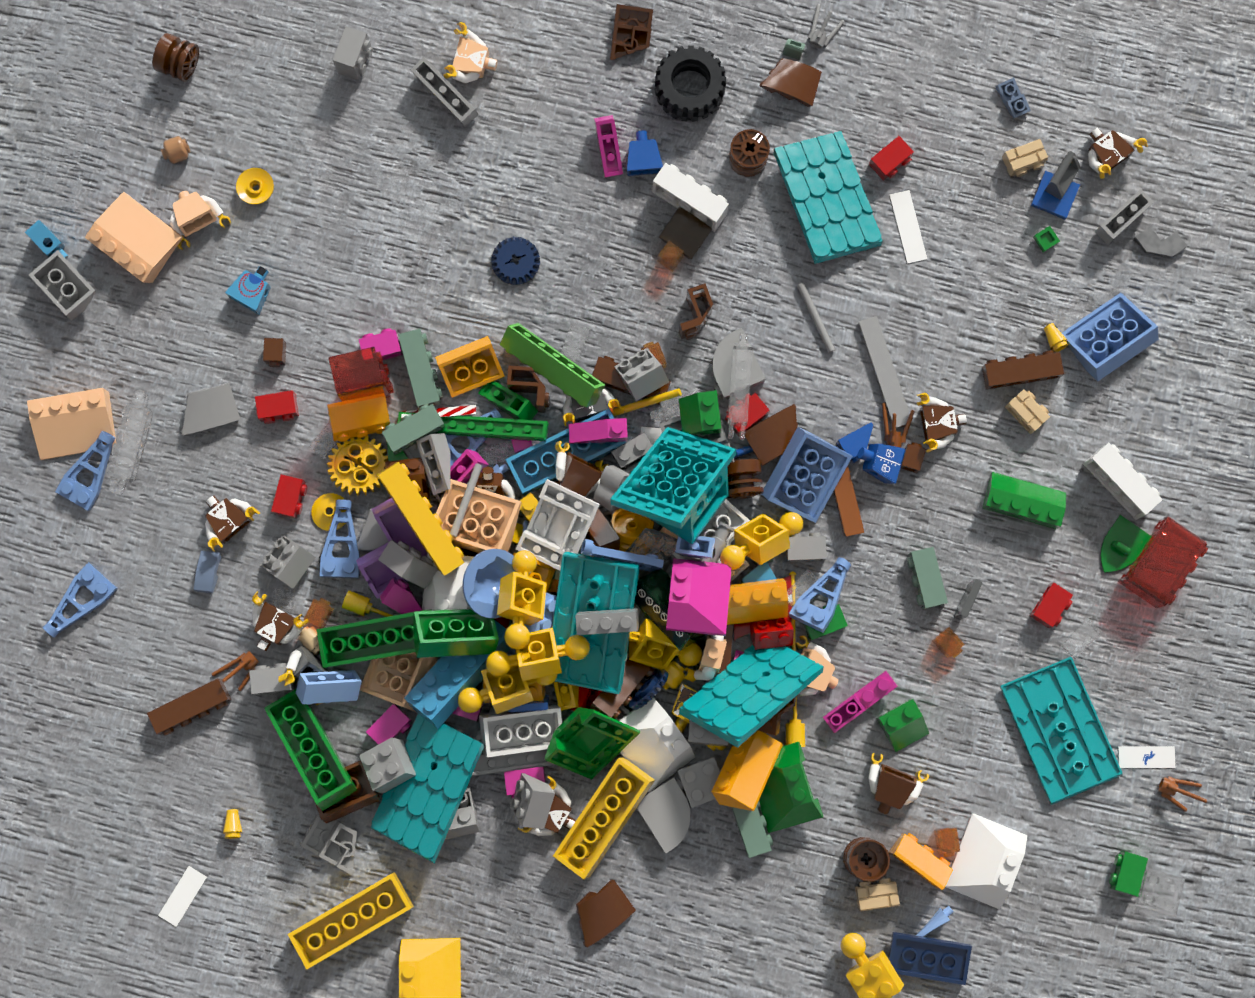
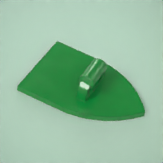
[1100,515,1152,572]

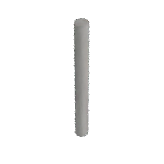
[797,282,835,353]
[450,464,483,538]

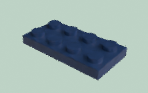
[888,932,972,985]

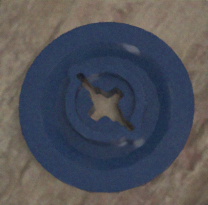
[491,236,540,285]
[629,669,669,710]

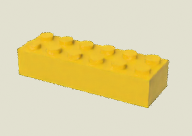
[377,462,465,576]
[553,757,655,879]
[287,872,414,969]

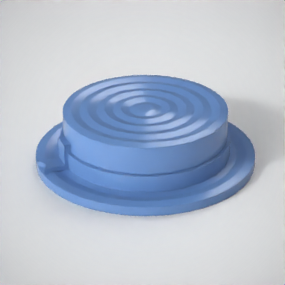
[462,549,515,618]

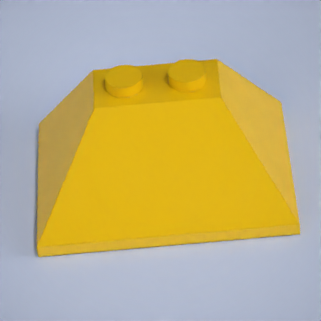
[399,938,461,998]

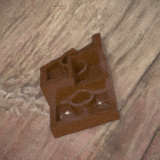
[610,4,653,60]
[759,58,822,107]
[743,404,798,466]
[576,880,636,948]

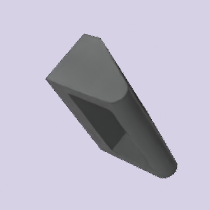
[1044,151,1080,200]

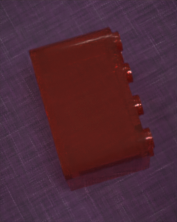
[328,347,394,401]
[1118,516,1208,608]

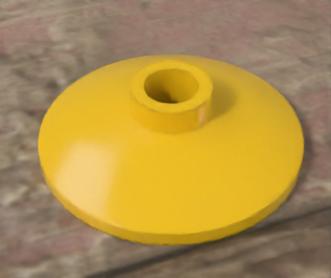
[236,168,274,205]
[311,493,347,531]

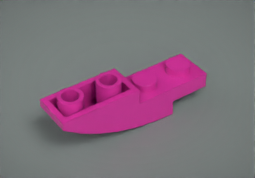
[823,671,898,733]

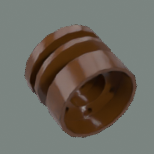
[152,33,200,82]
[729,129,770,177]
[727,459,764,499]
[843,837,890,882]

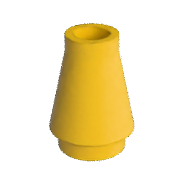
[1043,323,1068,353]
[223,809,243,839]

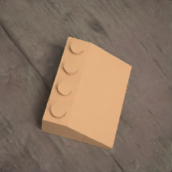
[85,192,183,283]
[27,388,117,460]
[436,479,522,553]
[360,652,438,712]

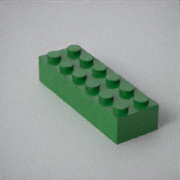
[316,609,432,668]
[264,688,357,811]

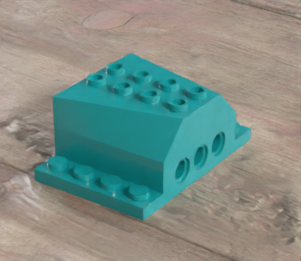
[610,427,736,544]

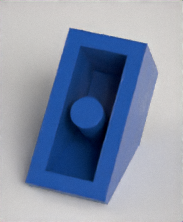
[836,422,873,463]

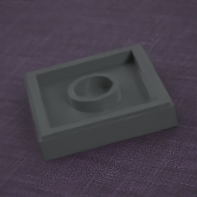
[954,579,982,620]

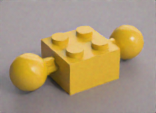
[720,512,803,570]
[497,550,547,649]
[629,618,703,669]
[486,628,590,681]
[458,665,558,714]
[840,933,904,998]

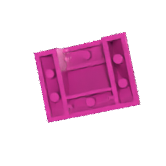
[666,558,732,636]

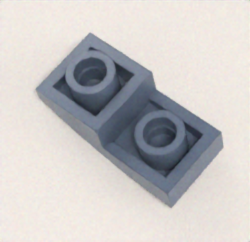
[995,77,1031,119]
[194,551,222,593]

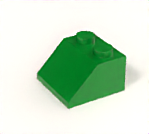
[678,390,722,436]
[876,699,930,752]

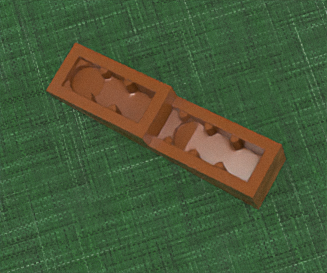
[833,466,865,537]

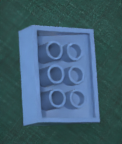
[1062,293,1159,381]
[762,427,853,523]

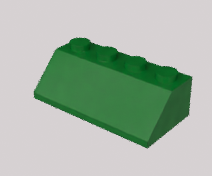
[982,472,1066,529]
[413,609,499,658]

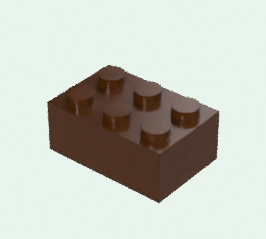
[314,760,381,824]

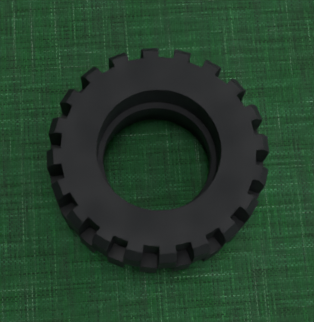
[655,45,726,122]

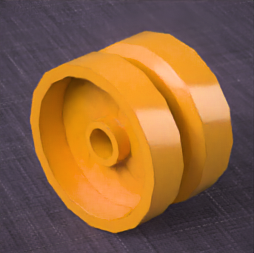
[611,508,654,555]

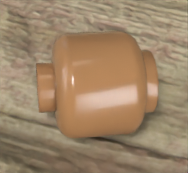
[161,136,191,164]

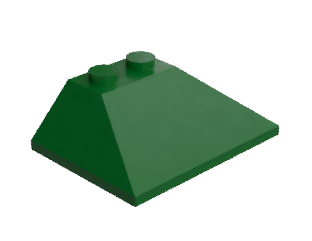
[545,707,640,780]
[759,741,824,833]

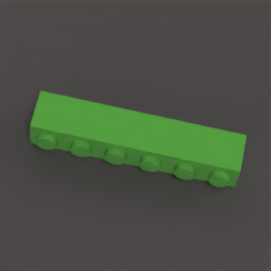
[499,323,605,407]

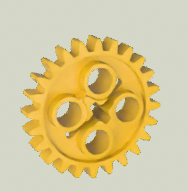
[327,436,389,496]

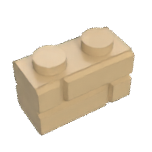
[1002,139,1048,177]
[1005,389,1050,435]
[855,878,900,911]

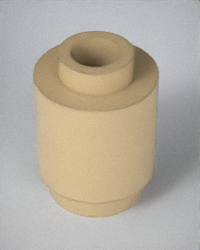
[298,626,320,655]

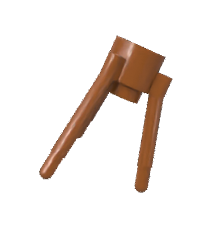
[882,402,915,447]
[212,651,259,691]
[1158,776,1207,812]

